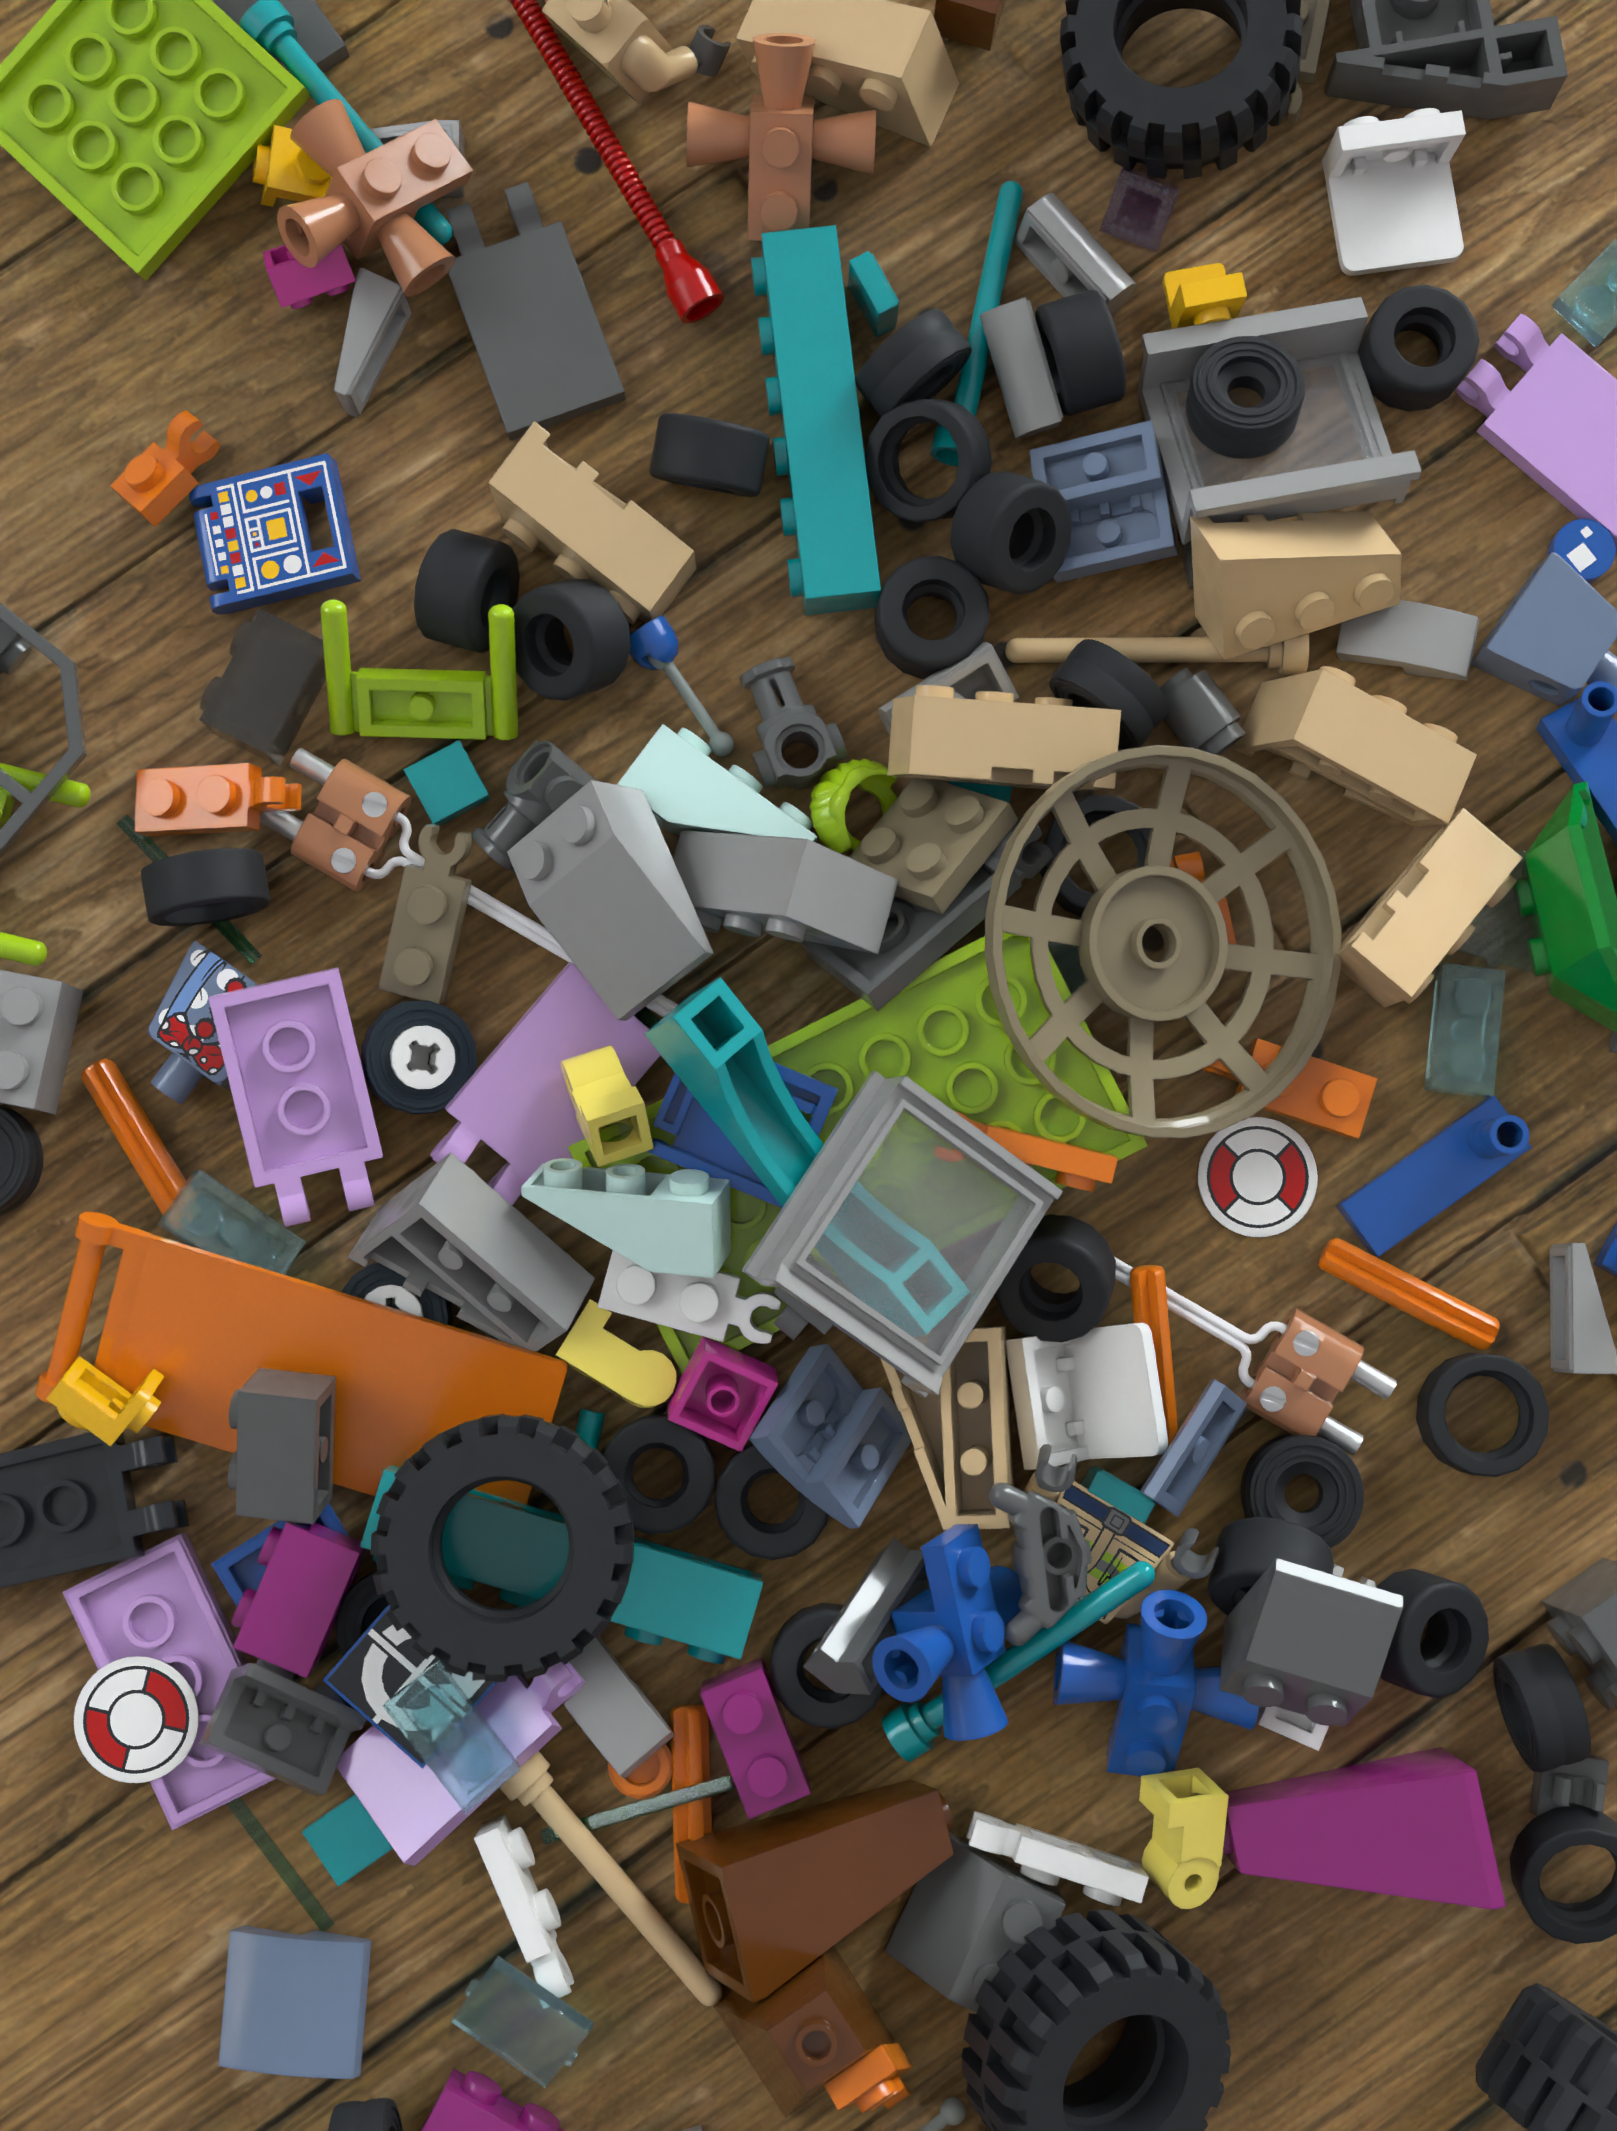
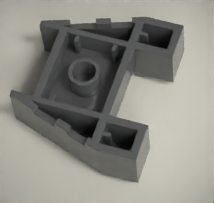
[1324,0,1568,119]

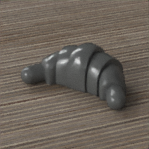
[989,1482,1091,1646]

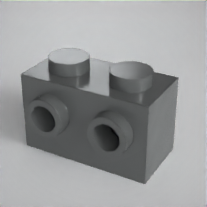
[228,1368,336,1524]

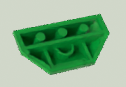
[1513,781,1617,1033]

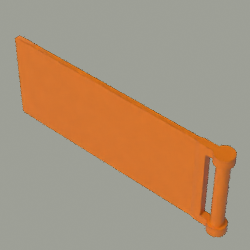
[35,1212,568,1505]

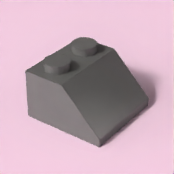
[1220,1558,1403,1727]
[884,1832,1066,2013]

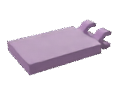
[1455,314,1617,551]
[430,962,661,1205]
[208,967,383,1227]
[337,1607,585,1866]

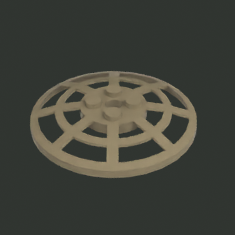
[985,745,1341,1138]

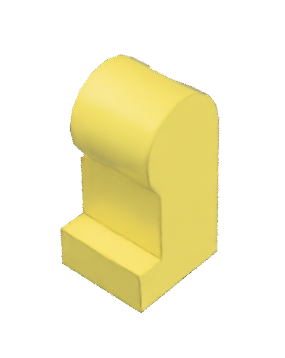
[560,1045,654,1167]
[555,1299,676,1408]
[1139,1767,1229,1909]

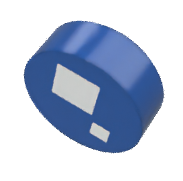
[1547,519,1616,584]

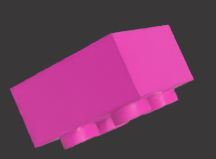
[262,243,356,309]
[667,1336,778,1452]

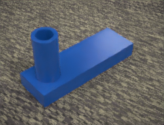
[1536,681,1617,846]
[1335,1095,1532,1257]

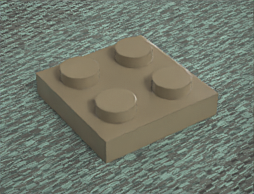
[849,778,1018,914]

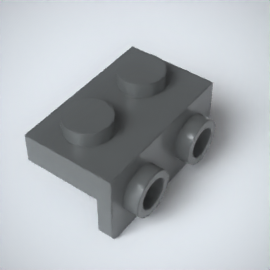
[199,1659,366,1797]

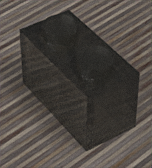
[199,608,326,767]

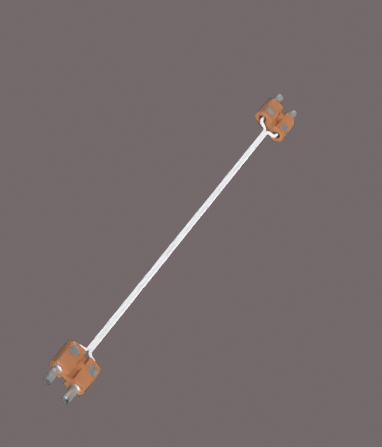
[260,748,1397,1455]

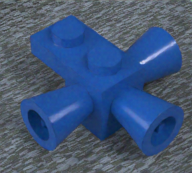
[872,1524,1023,1741]
[1053,1590,1259,1777]

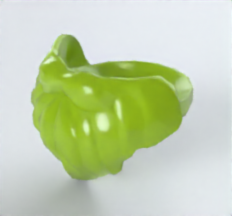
[809,758,897,853]

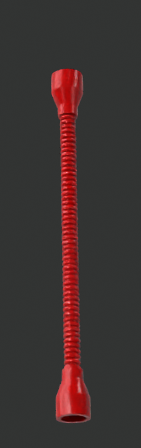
[509,0,724,324]

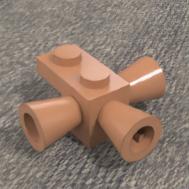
[687,33,876,241]
[277,99,473,297]

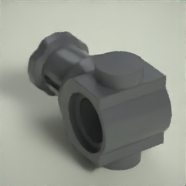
[739,657,848,790]
[471,739,597,872]

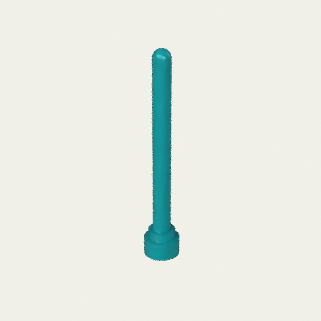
[239,0,453,245]
[930,181,1023,467]
[882,1561,1155,1762]

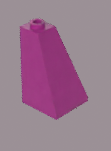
[1223,1747,1506,1910]

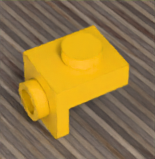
[252,125,332,207]
[1162,263,1247,329]
[46,1356,164,1446]

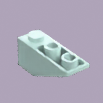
[617,724,817,843]
[521,1158,731,1278]

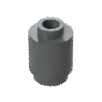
[1160,667,1246,755]

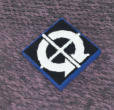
[323,1605,497,1769]

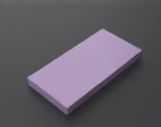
[63,1532,276,1830]

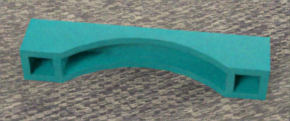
[645,977,970,1337]

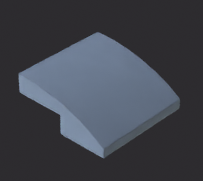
[1029,420,1178,583]
[749,1344,911,1528]
[1140,1379,1247,1517]
[218,1925,371,2079]

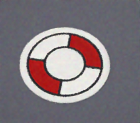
[1198,1117,1318,1237]
[74,1656,199,1783]

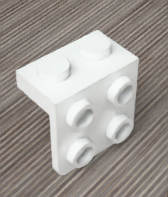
[1322,108,1466,276]
[1005,1322,1168,1470]

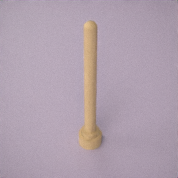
[1005,633,1309,675]
[499,1751,723,2006]

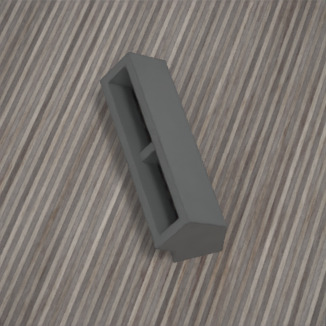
[803,1537,930,1695]

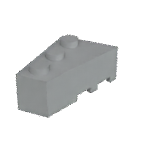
[673,831,898,954]
[348,1153,595,1352]

